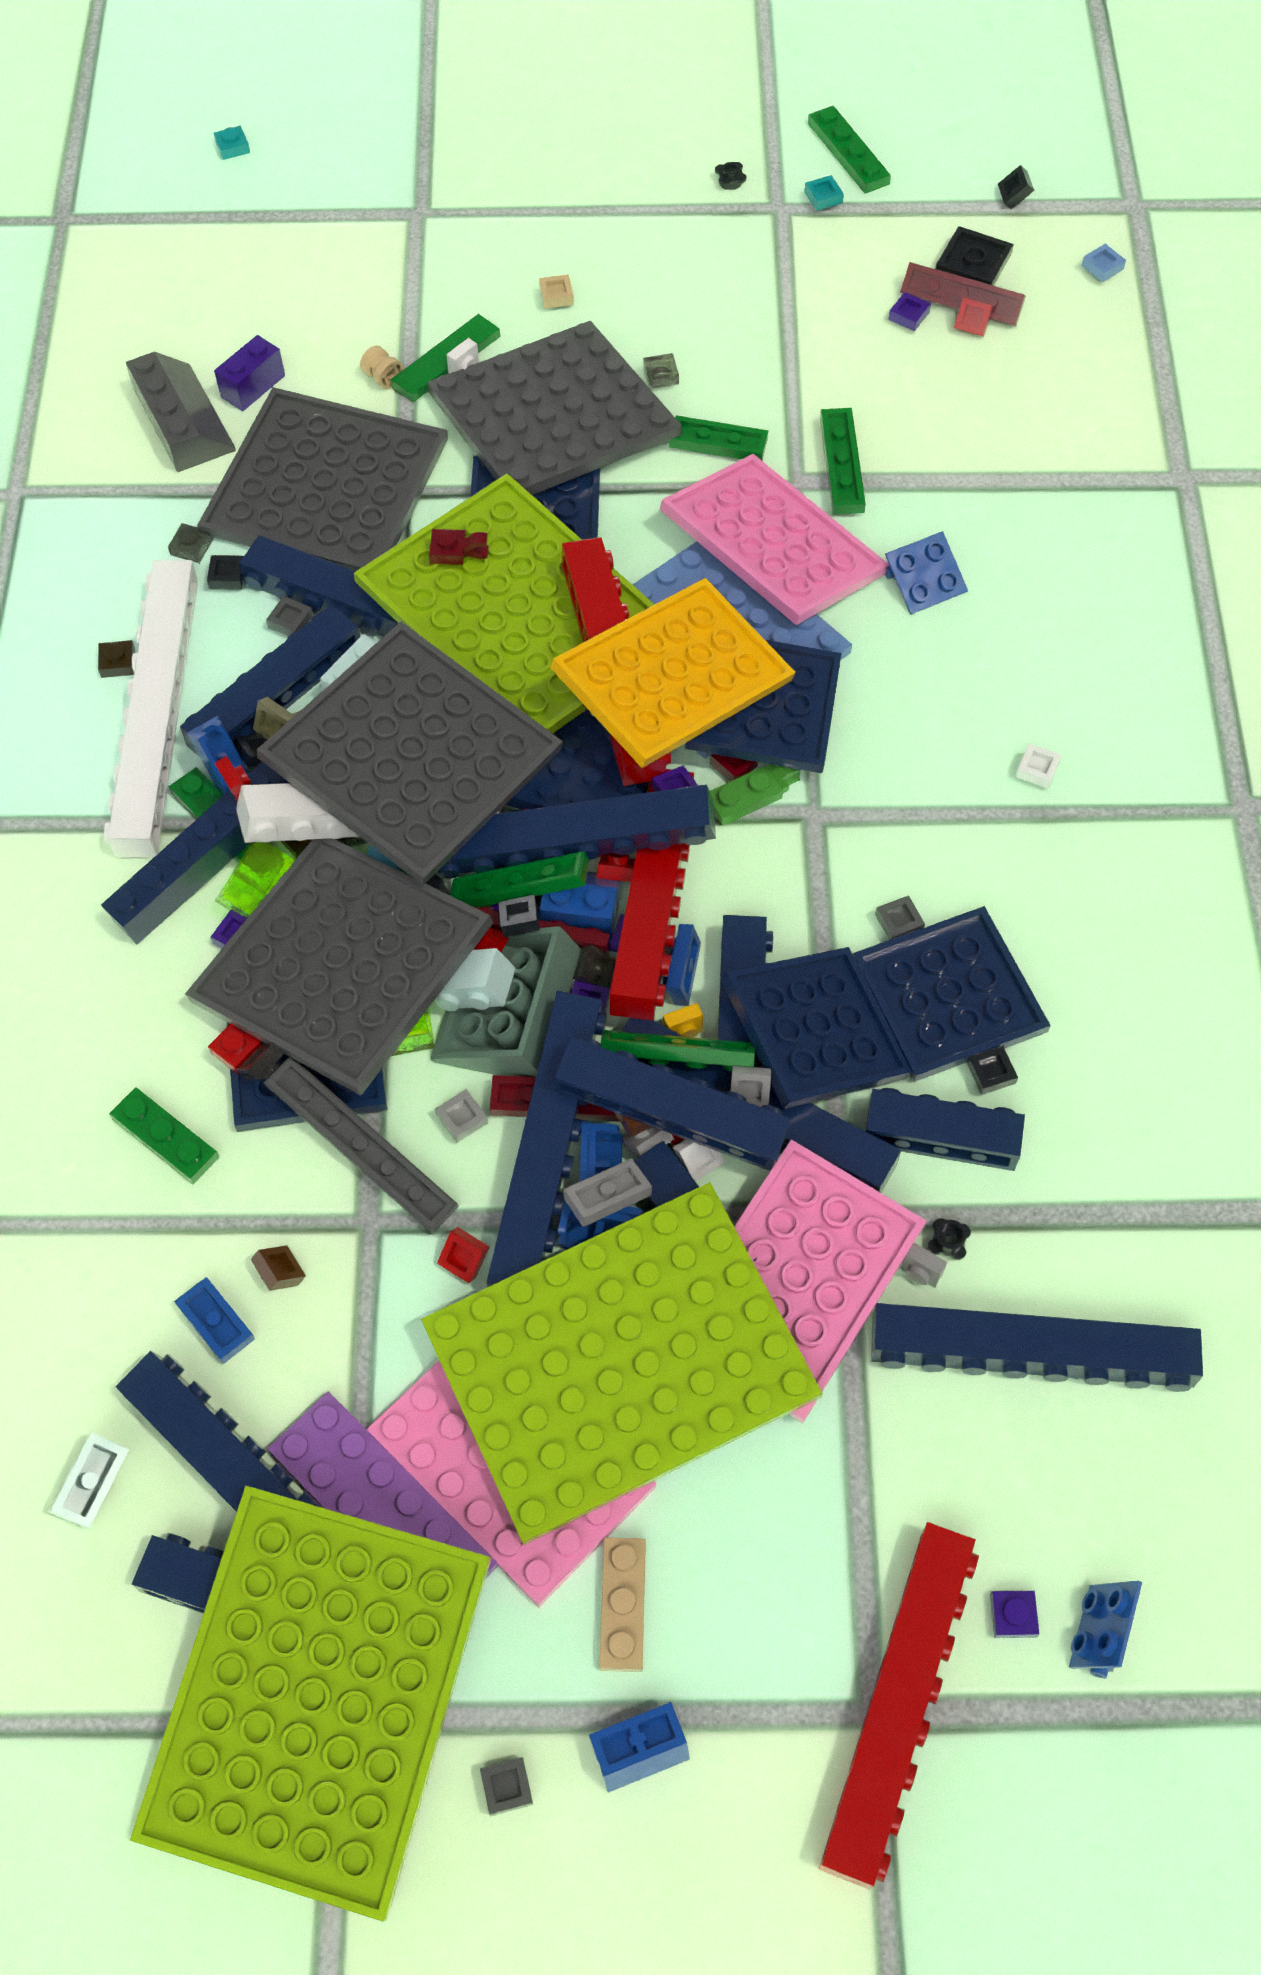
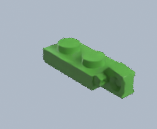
[710,764,801,826]

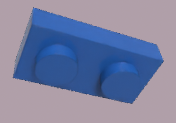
[663,924,701,1006]
[174,1277,255,1364]

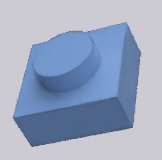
[1081,243,1126,283]

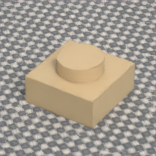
[539,274,574,309]

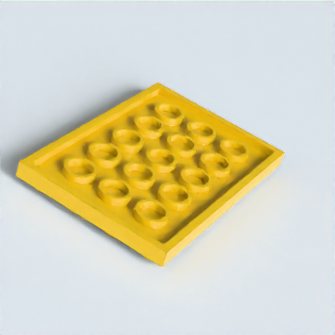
[550,578,796,768]

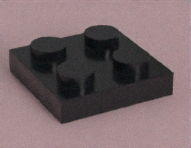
[935,226,1014,286]

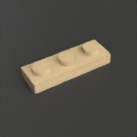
[599,1537,646,1672]

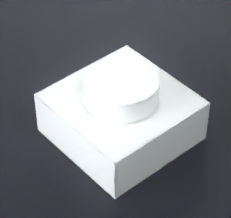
[446,338,479,374]
[1016,743,1062,789]
[673,1139,725,1182]

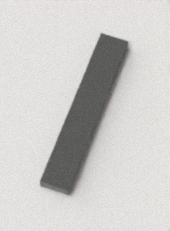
[264,1057,459,1235]

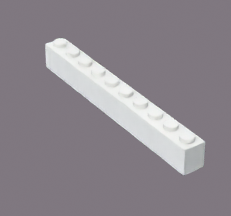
[104,560,198,858]

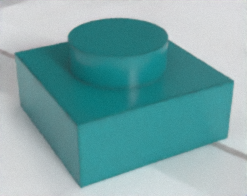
[213,125,250,160]
[804,175,844,211]

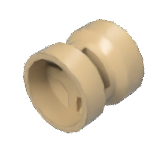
[360,345,403,389]

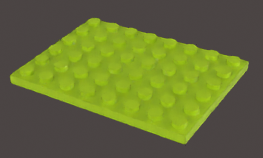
[354,474,655,734]
[421,1182,823,1545]
[129,1485,492,1922]

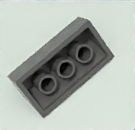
[125,351,236,473]

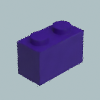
[214,334,285,412]

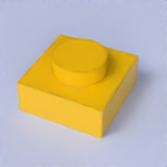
[663,1003,703,1037]

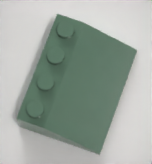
[430,926,582,1077]

